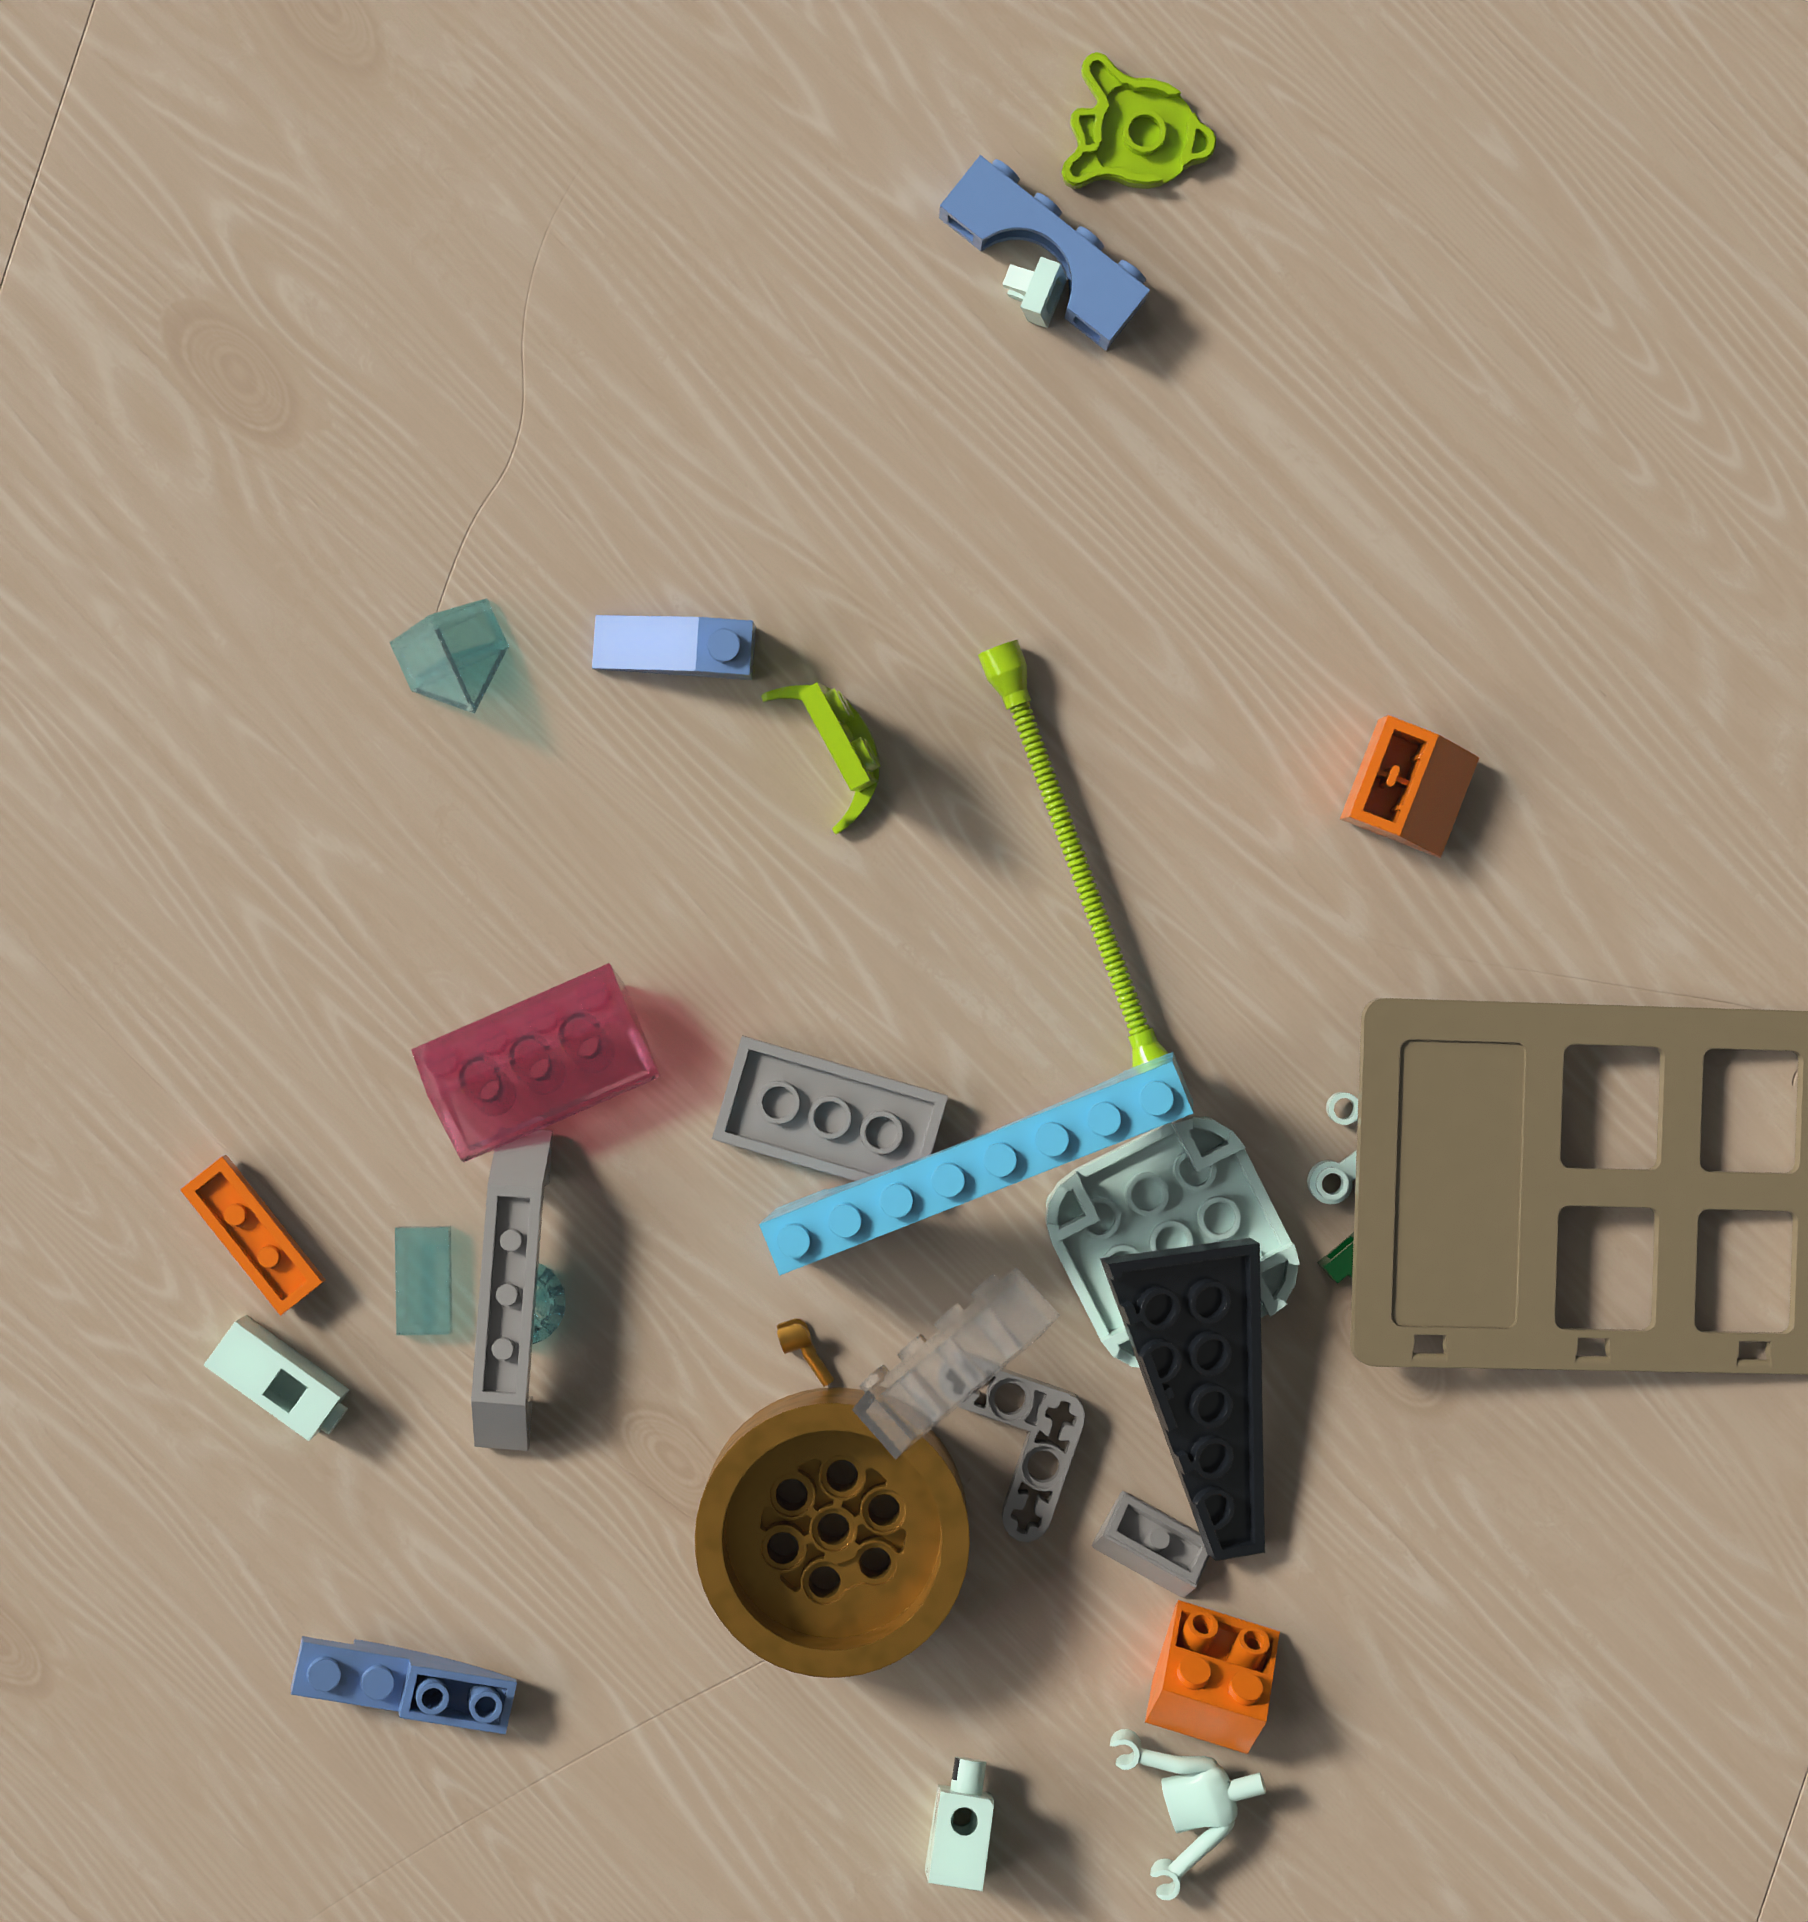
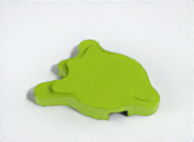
[1061,52,1216,189]

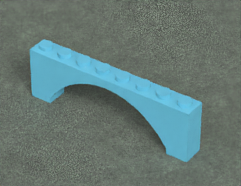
[759,1052,1193,1276]

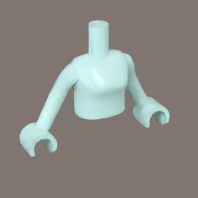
[1110,1729,1266,1900]

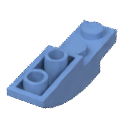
[291,1636,517,1735]

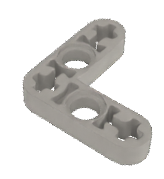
[935,1355,1085,1542]

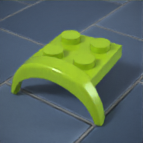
[761,682,881,835]

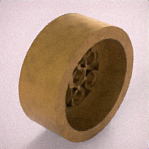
[695,1387,970,1678]

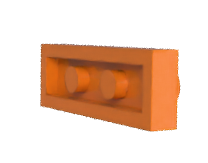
[180,1155,326,1316]

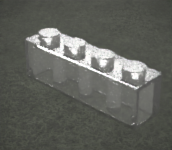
[852,1267,1060,1459]

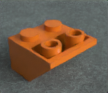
[1340,715,1480,858]
[1145,1600,1280,1754]

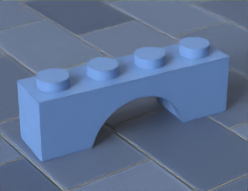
[939,155,1150,351]

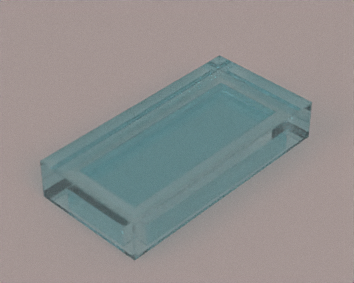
[395,1226,453,1335]

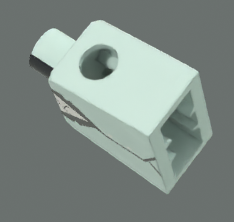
[925,1757,994,1891]

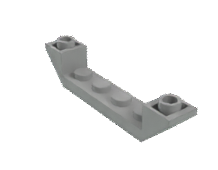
[471,1126,553,1451]

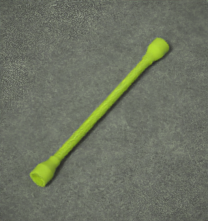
[978,640,1168,1068]

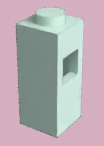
[204,1315,350,1441]

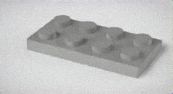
[712,1035,948,1181]

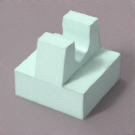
[1002,257,1067,328]

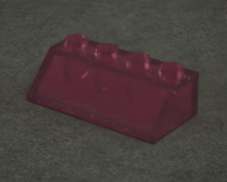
[411,963,661,1163]

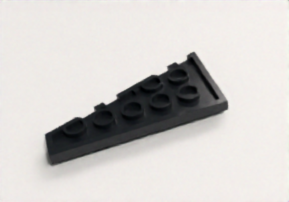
[1100,1238,1265,1561]

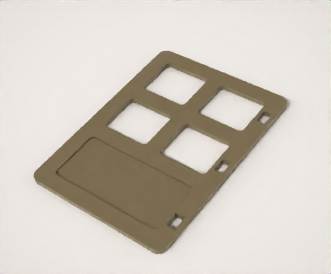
[1350,998,1808,1375]

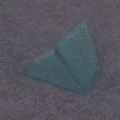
[389,598,510,714]

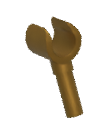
[777,1318,834,1387]

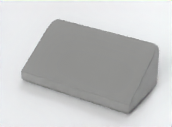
[1092,1491,1210,1597]

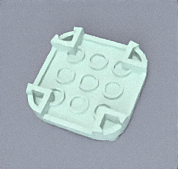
[1045,1116,1300,1368]

